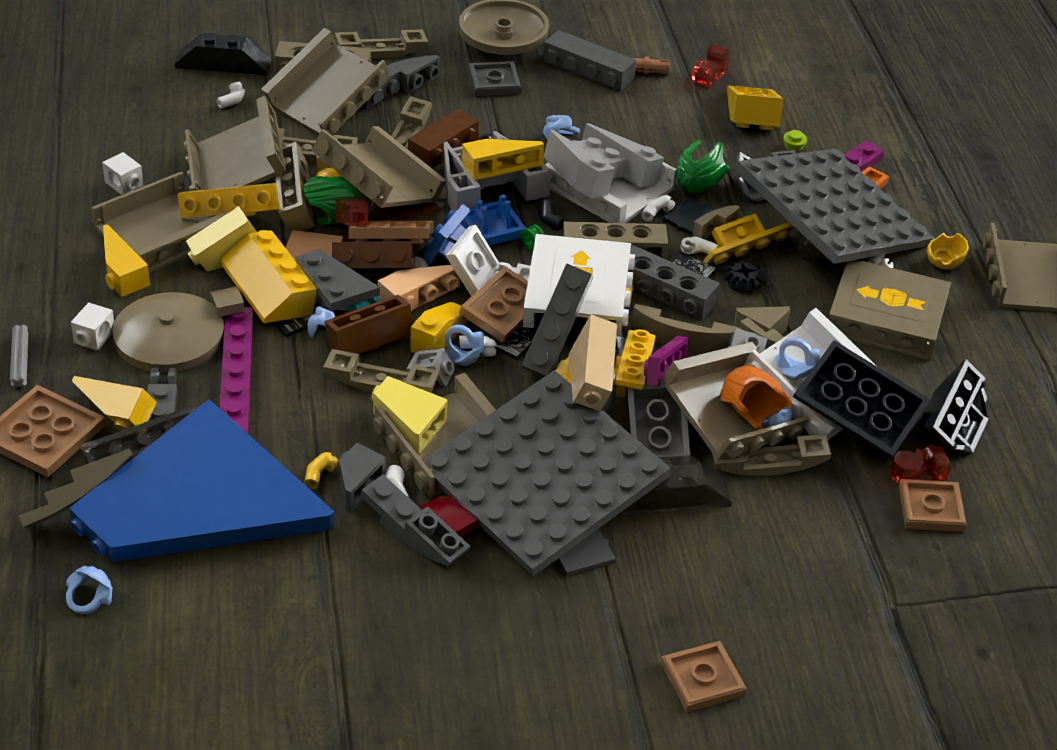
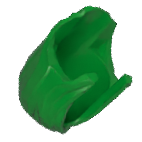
[676,139,730,193]
[304,176,371,226]

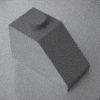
[338,443,386,513]

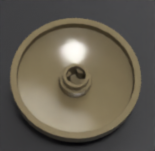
[459,0,549,55]
[113,292,224,373]

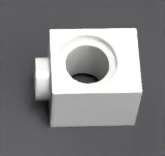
[102,153,144,195]
[71,303,114,351]

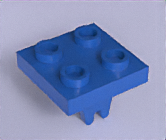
[462,194,526,246]
[421,204,471,267]

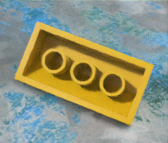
[220,230,317,323]

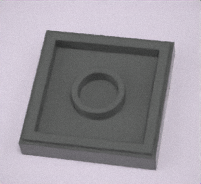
[468,61,521,96]

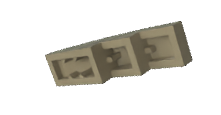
[19,449,133,529]

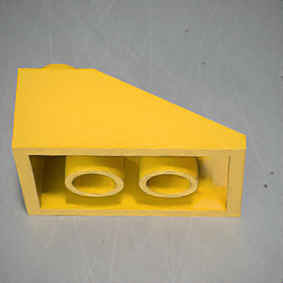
[727,85,784,130]

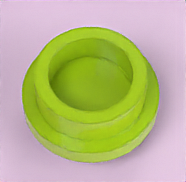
[783,130,807,151]

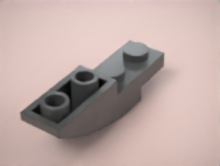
[362,55,440,109]
[360,474,471,566]

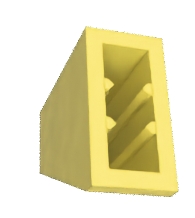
[186,206,257,272]
[371,376,448,455]

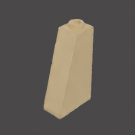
[569,315,617,411]

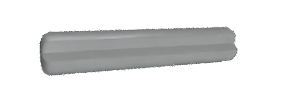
[10,325,28,388]

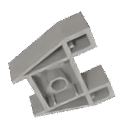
[544,123,664,199]
[444,131,550,212]

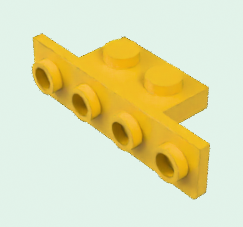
[177,183,280,219]
[703,213,794,265]
[613,330,656,398]

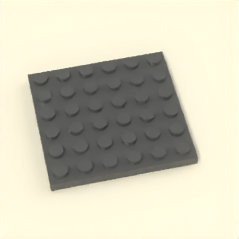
[734,149,934,264]
[422,370,671,576]

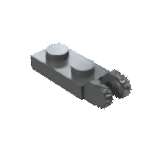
[144,368,178,431]

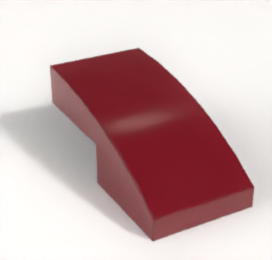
[419,494,479,537]

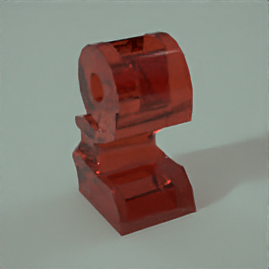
[692,44,729,88]
[335,198,368,226]
[890,445,951,484]

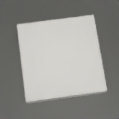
[446,225,499,297]

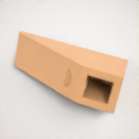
[378,265,460,311]

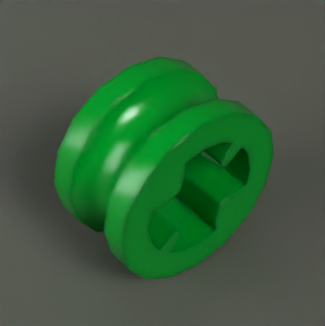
[521,224,545,250]

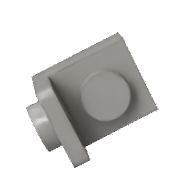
[406,348,455,386]

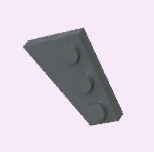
[295,249,380,311]

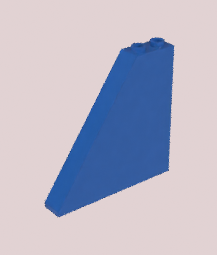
[69,399,335,562]

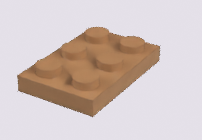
[459,266,528,343]

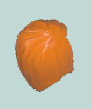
[720,365,792,430]

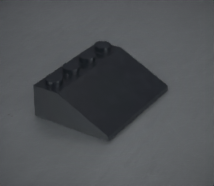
[793,340,931,459]

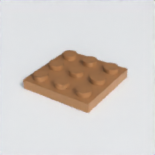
[349,221,433,243]
[0,385,106,477]

